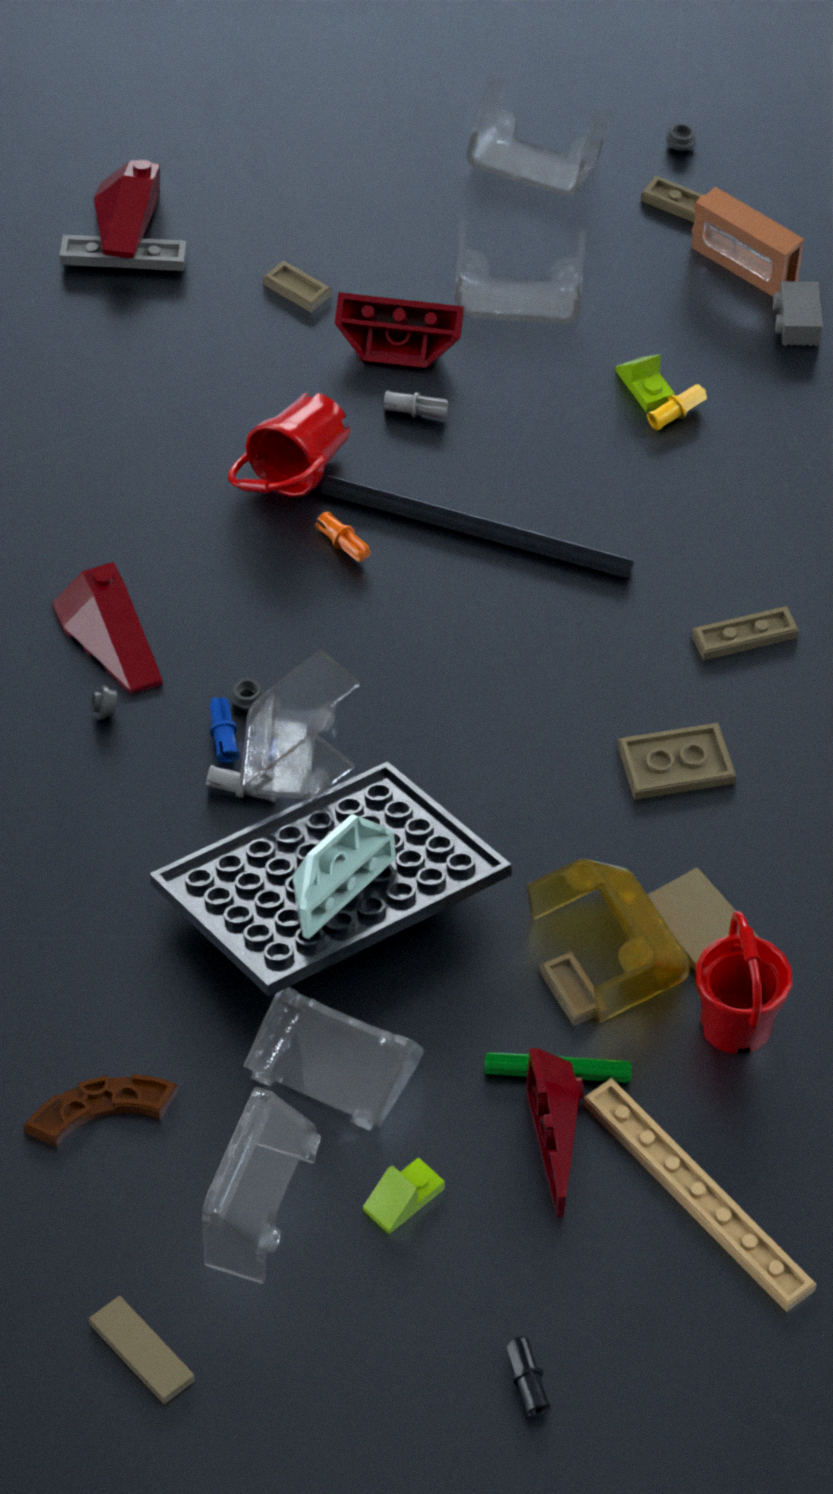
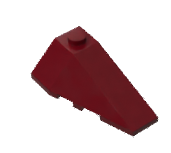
[94,160,160,259]
[52,562,163,694]
[526,1048,584,1217]

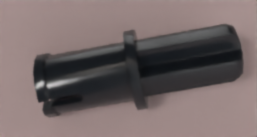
[507,1336,551,1417]

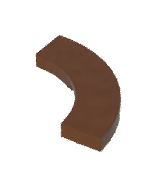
[23,1074,178,1148]

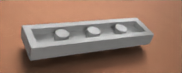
[59,235,187,271]

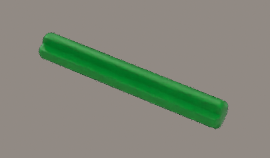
[484,1052,632,1083]

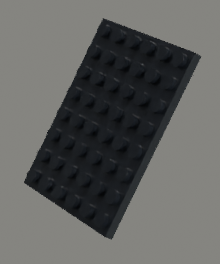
[149,761,512,996]

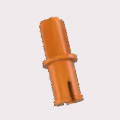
[315,511,371,562]

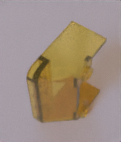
[527,859,690,1023]

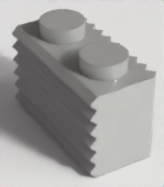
[773,281,823,347]

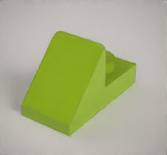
[615,354,675,412]
[363,1157,445,1234]

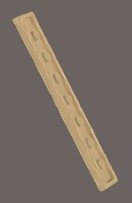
[583,1078,817,1312]

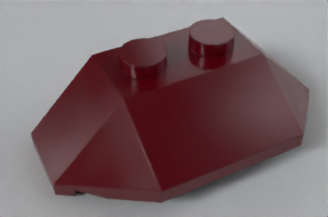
[334,292,465,369]

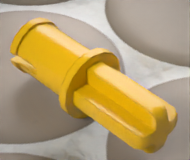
[647,384,707,431]

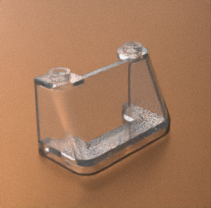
[243,987,425,1131]

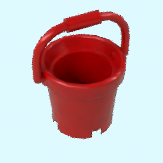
[228,392,350,497]
[696,911,793,1054]

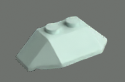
[293,814,396,939]

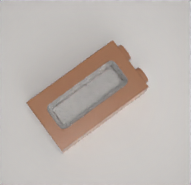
[691,187,804,296]

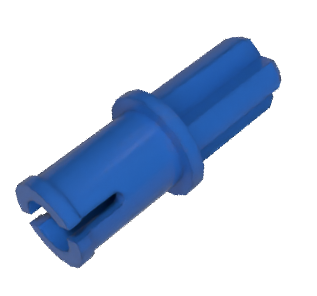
[209,697,239,763]

